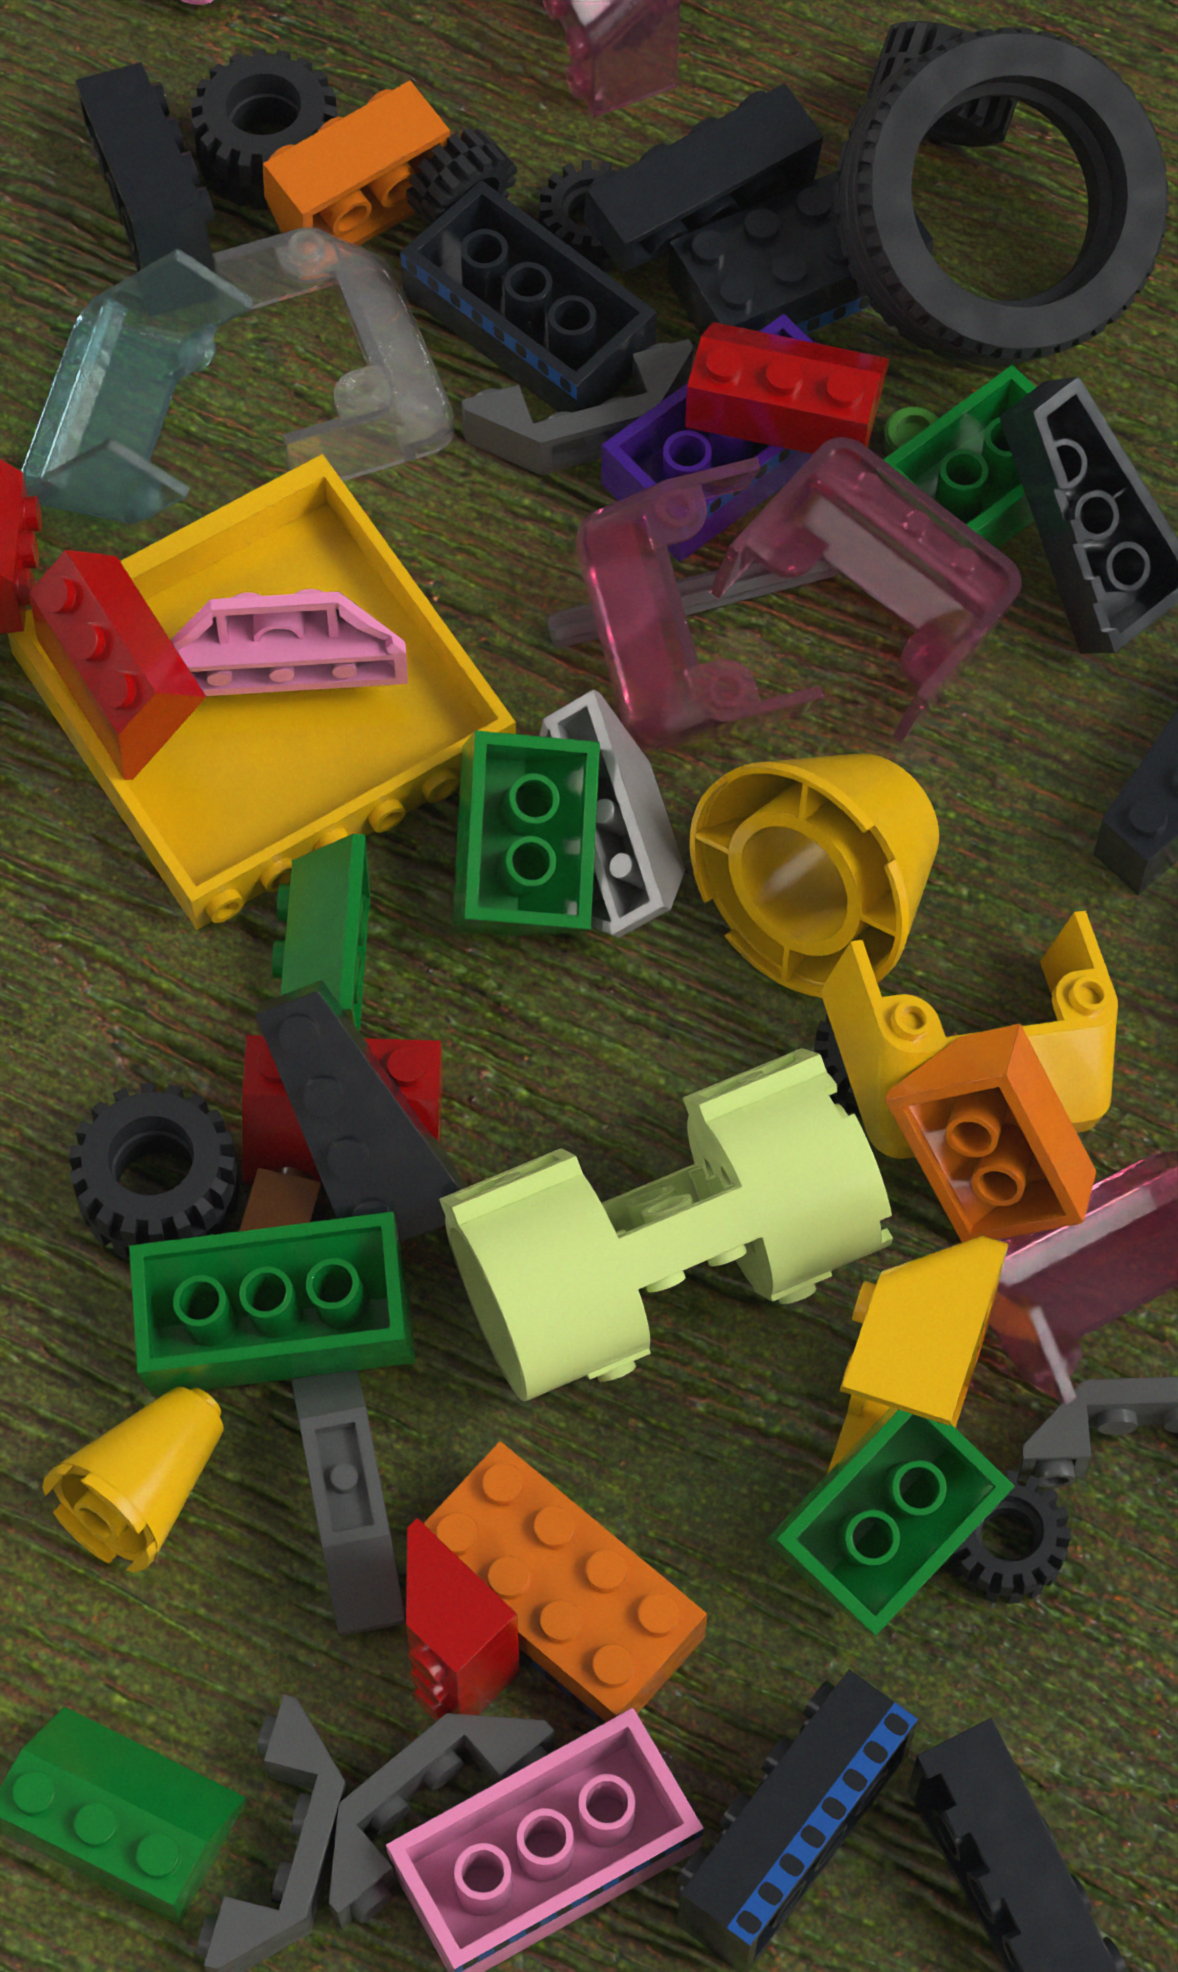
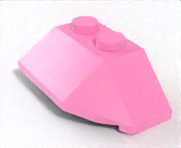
[171,589,408,696]

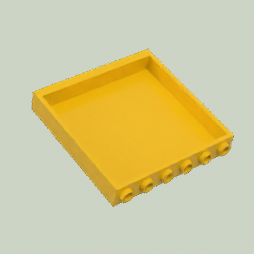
[7,454,516,930]

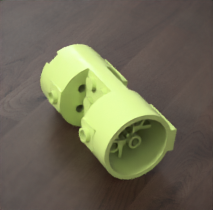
[439,1048,893,1402]

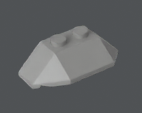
[539,689,685,938]

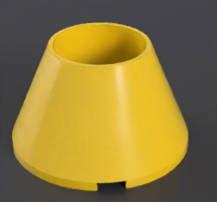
[690,753,939,998]

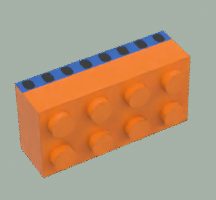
[423,1441,707,1725]

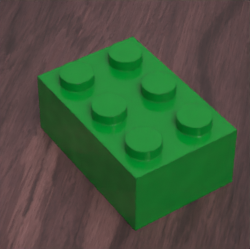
[873,365,1036,581]

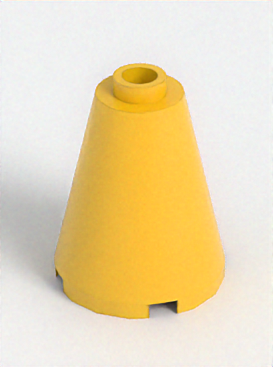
[42,1387,224,1573]

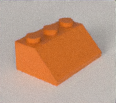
[263,80,450,277]
[885,1023,1096,1242]

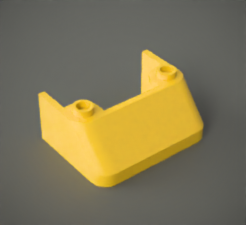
[820,911,1118,1159]
[827,1236,1009,1474]

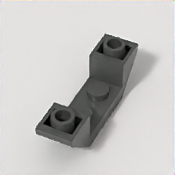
[461,339,693,475]
[291,1370,406,1637]
[1016,1377,1178,1488]
[197,1694,348,1972]
[329,1713,554,1929]

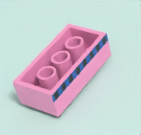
[386,1708,704,1972]

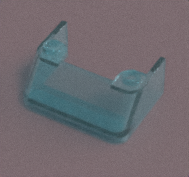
[21,249,254,524]

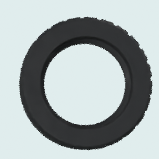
[834,27,1169,366]

